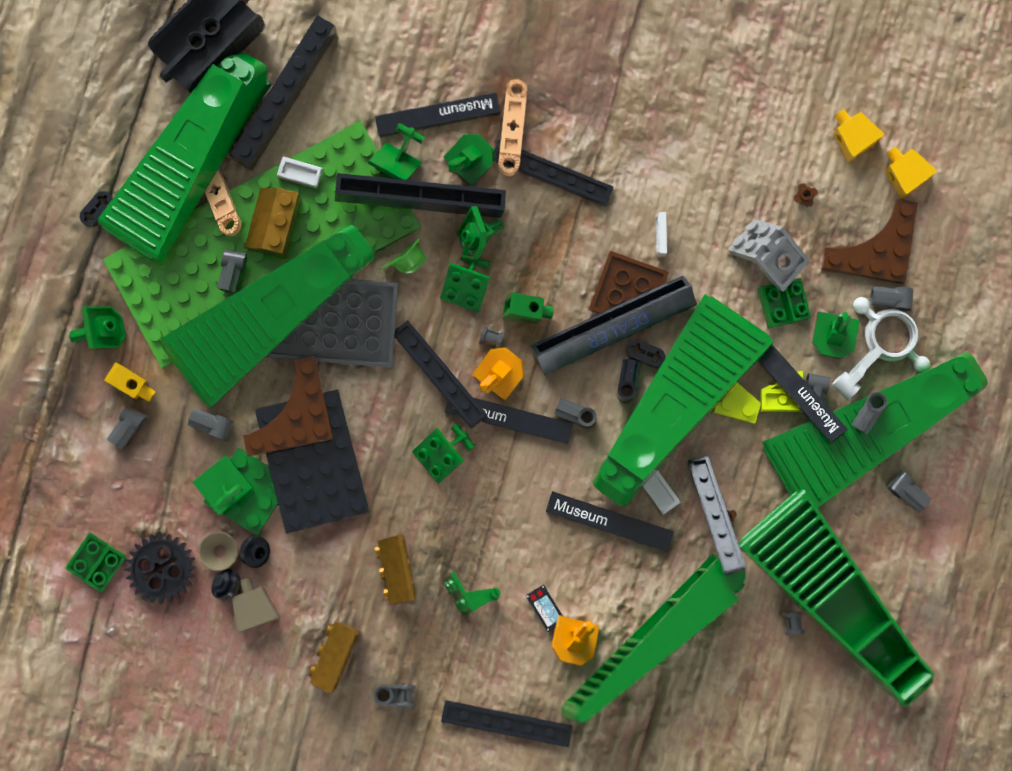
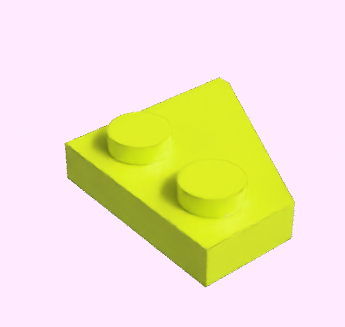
[760,371,803,412]
[714,383,761,424]

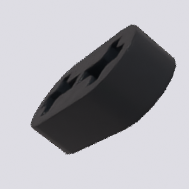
[79,191,113,228]
[626,340,666,368]

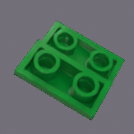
[757,278,811,329]
[64,531,127,593]

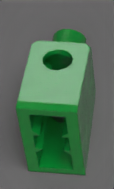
[502,292,554,323]

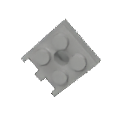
[728,219,810,292]

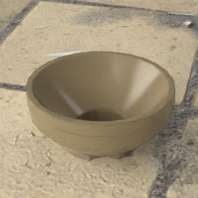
[198,532,238,571]

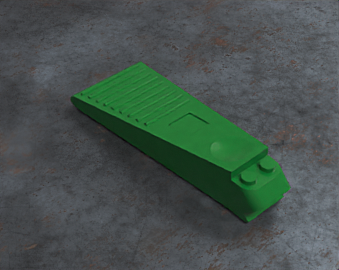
[98,52,271,262]
[159,225,375,408]
[593,294,775,506]
[762,352,988,508]
[738,489,935,707]
[561,553,746,722]

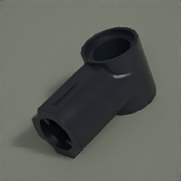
[617,359,641,403]

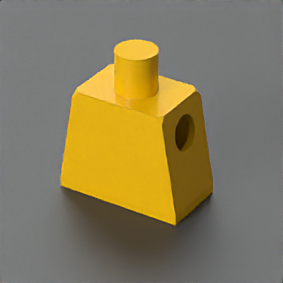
[833,109,884,163]
[885,146,937,199]
[104,362,156,402]

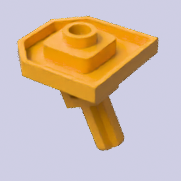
[472,347,525,400]
[551,615,600,666]

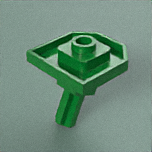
[444,134,494,186]
[457,206,504,260]
[68,306,126,349]
[812,311,860,359]

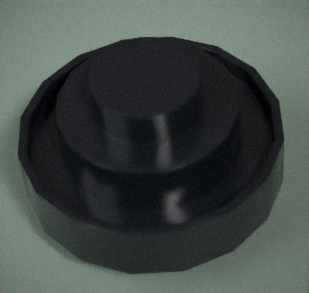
[239,536,271,568]
[211,569,241,601]

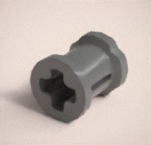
[479,326,505,349]
[783,611,805,635]

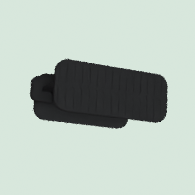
[148,0,265,94]

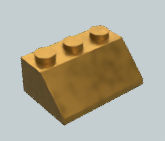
[244,188,301,259]
[375,534,417,605]
[308,621,360,694]

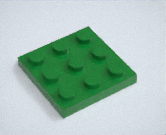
[203,448,278,536]

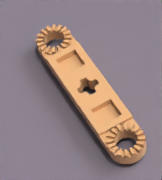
[498,79,527,176]
[205,168,242,236]

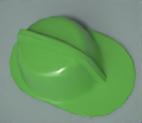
[380,238,427,273]

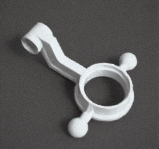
[832,297,930,400]

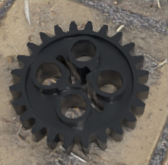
[125,533,197,604]

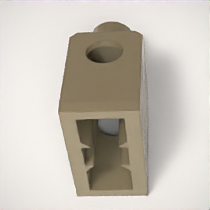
[232,578,280,632]

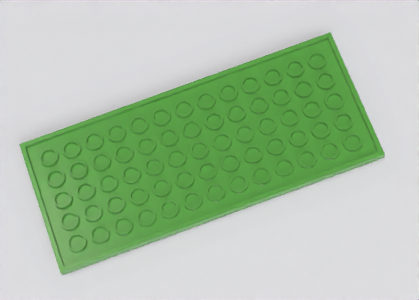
[103,120,421,369]

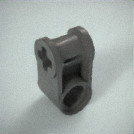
[374,684,416,708]

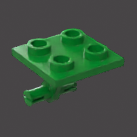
[368,123,425,180]
[440,252,491,313]
[412,423,476,484]
[192,455,253,516]
[444,572,501,616]

